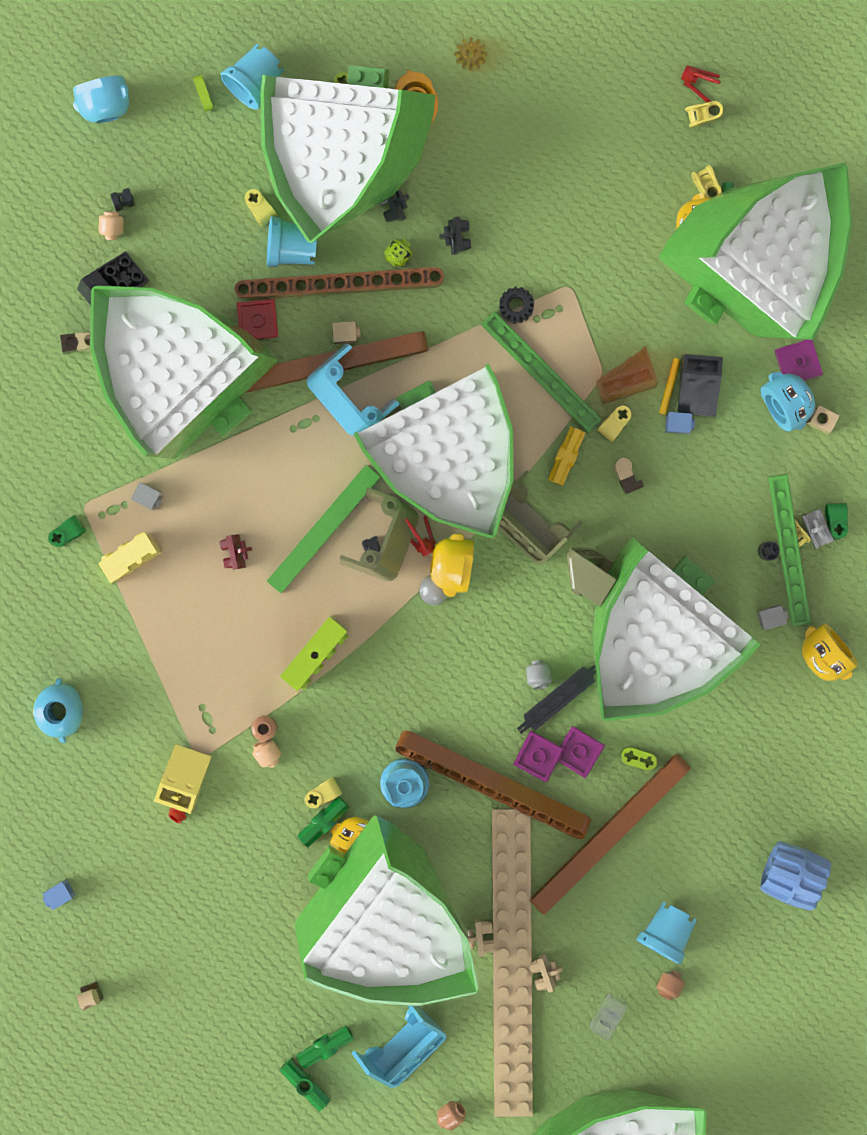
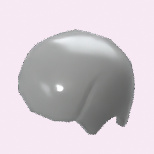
[419,575,447,605]

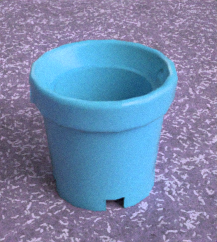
[221,44,284,110]
[267,216,317,267]
[380,758,430,808]
[636,902,697,965]

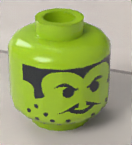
[384,238,413,268]

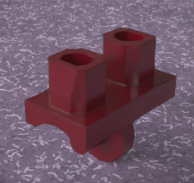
[219,534,253,570]

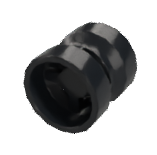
[110,187,135,212]
[757,541,780,561]

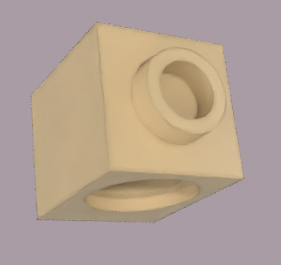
[332,321,361,345]
[807,405,839,434]

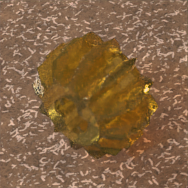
[455,37,487,71]

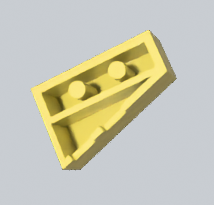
[98,532,162,583]

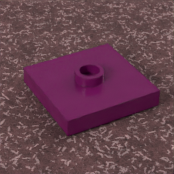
[774,339,823,381]
[558,726,606,779]
[513,730,565,783]

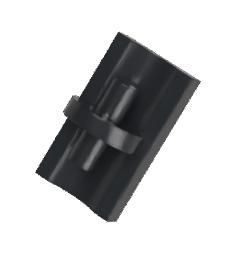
[379,190,410,222]
[439,217,471,255]

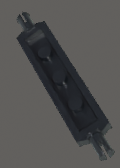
[517,664,596,734]

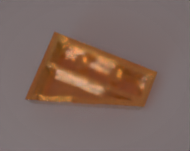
[596,346,658,404]

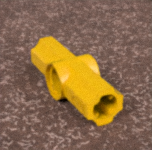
[548,426,585,486]

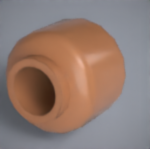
[252,715,277,741]
[656,970,685,1001]
[437,1101,466,1131]

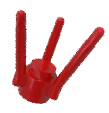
[681,65,721,108]
[405,516,437,557]

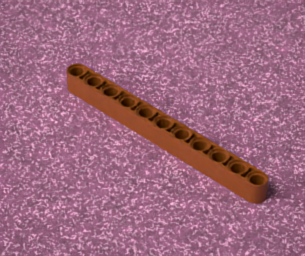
[234,267,444,300]
[246,331,429,393]
[395,730,591,839]
[530,753,691,915]

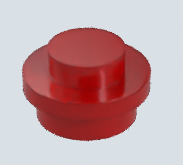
[168,807,187,824]

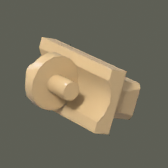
[466,919,495,957]
[529,953,563,993]

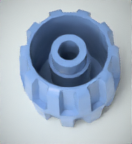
[760,842,831,911]

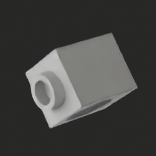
[131,482,163,510]
[756,605,788,630]

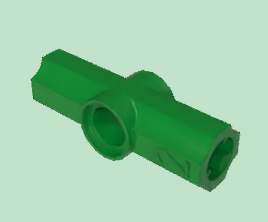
[297,796,350,848]
[296,1025,354,1070]
[279,1058,331,1112]

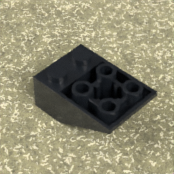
[77,251,150,306]
[677,354,723,417]

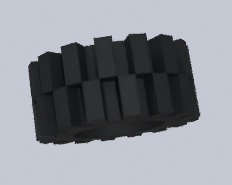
[499,286,534,324]

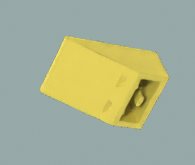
[154,744,212,814]

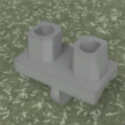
[802,509,834,548]

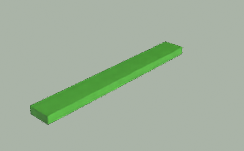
[481,311,602,433]
[267,465,381,594]
[768,473,811,627]

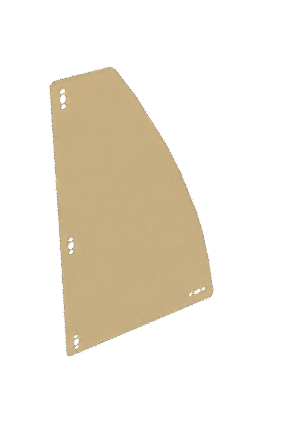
[84,287,602,755]

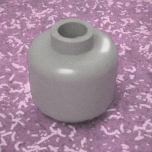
[526,660,552,689]

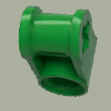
[825,503,848,540]
[48,515,87,547]

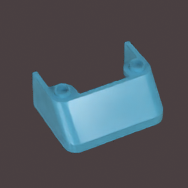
[306,343,399,436]
[352,1005,446,1088]

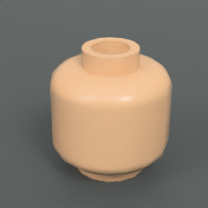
[99,211,124,240]
[252,739,281,768]

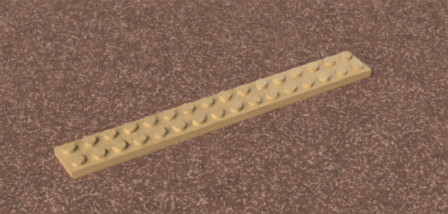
[492,809,533,1117]

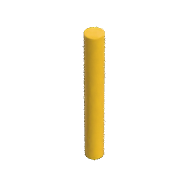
[659,358,681,415]

